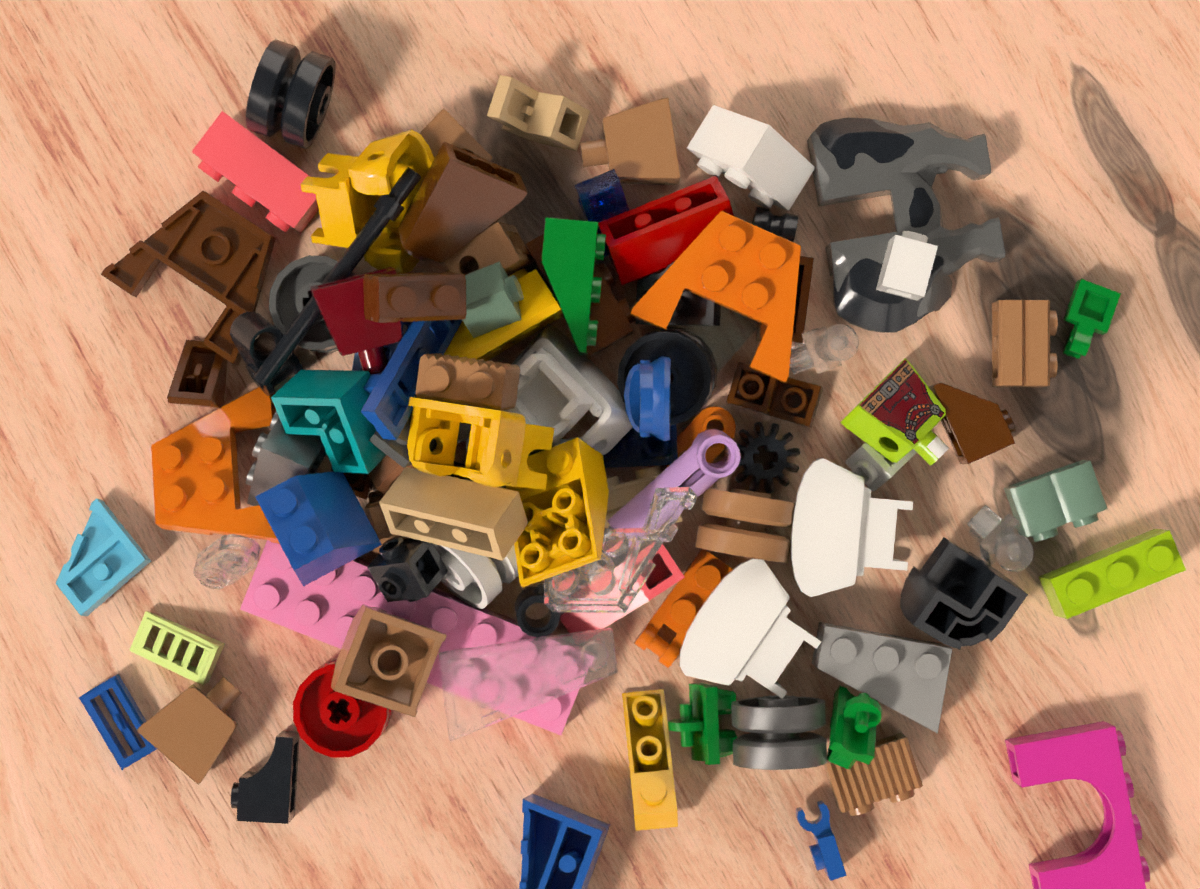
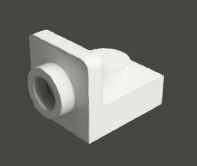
[845,442,917,491]

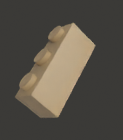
[379,467,528,561]

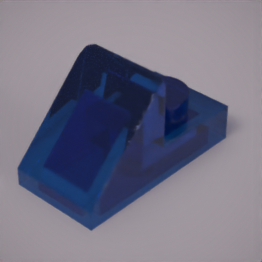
[575,169,629,257]

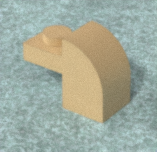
[487,75,590,151]

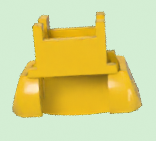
[300,129,435,273]
[407,397,555,490]

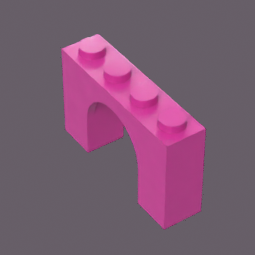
[1005,721,1150,889]

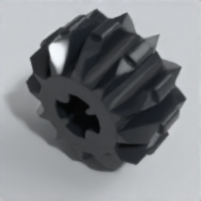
[735,422,800,494]

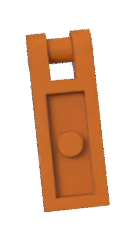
[634,549,733,668]

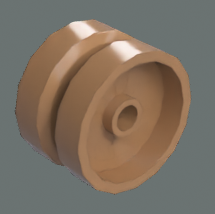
[695,488,795,563]

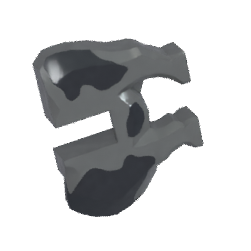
[807,118,1005,333]

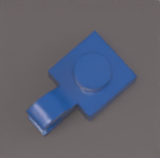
[796,800,847,881]

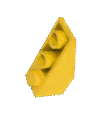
[622,689,678,831]

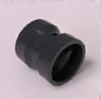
[752,207,798,242]

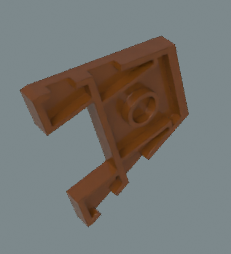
[101,190,276,366]

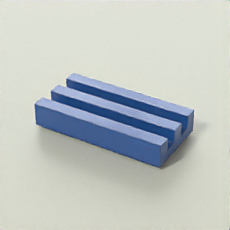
[79,674,157,770]

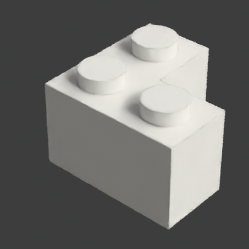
[687,105,815,211]

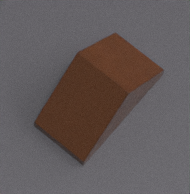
[167,340,228,408]

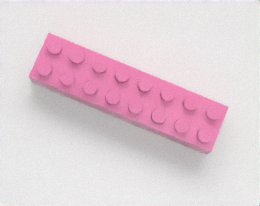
[240,540,593,735]

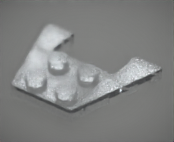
[544,487,698,613]

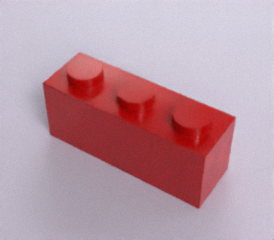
[598,176,734,285]

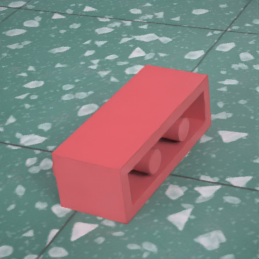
[191,111,319,234]

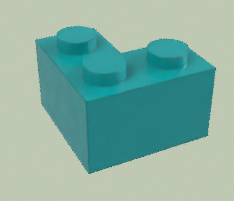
[271,370,386,474]

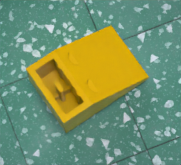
[506,437,609,587]

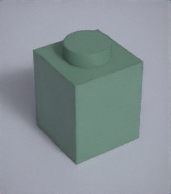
[462,261,524,338]

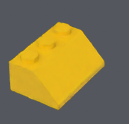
[444,268,563,361]

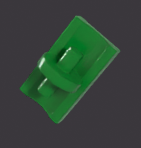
[668,683,737,765]
[827,685,882,769]

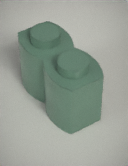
[1004,460,1107,542]

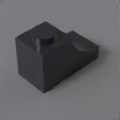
[231,731,300,824]

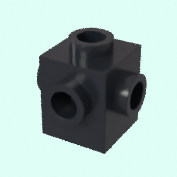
[367,537,448,602]

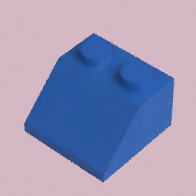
[255,471,382,586]

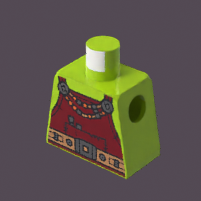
[840,358,949,466]

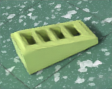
[129,611,225,685]

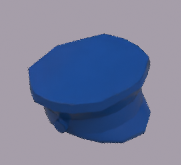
[624,356,671,441]

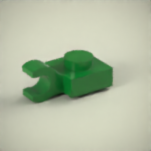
[1063,279,1121,359]

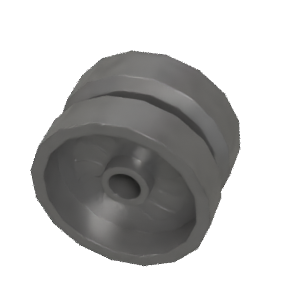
[731,695,827,770]

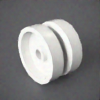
[434,544,519,609]

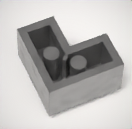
[246,411,327,506]

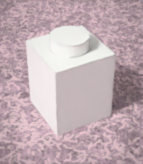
[876,231,938,301]

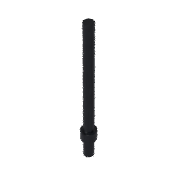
[253,167,422,387]

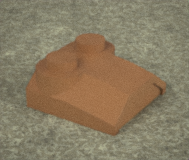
[331,604,447,717]

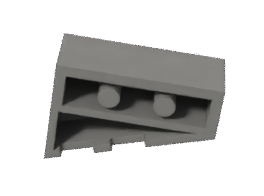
[812,622,953,734]

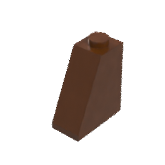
[398,142,528,264]

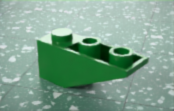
[542,217,606,356]

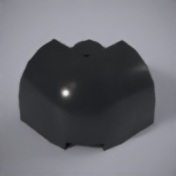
[900,537,1028,650]

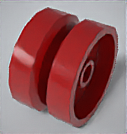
[293,659,393,758]

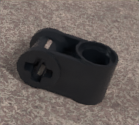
[230,311,304,396]

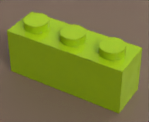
[1039,529,1186,619]

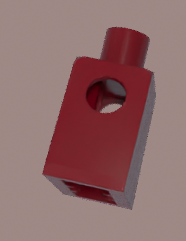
[310,267,402,375]

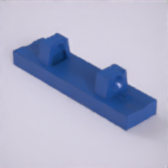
[361,320,463,440]

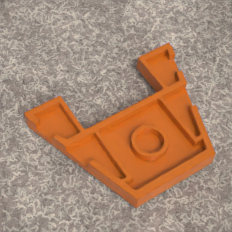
[630,211,801,383]
[151,387,280,544]

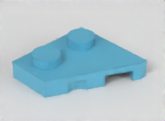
[56,498,151,616]

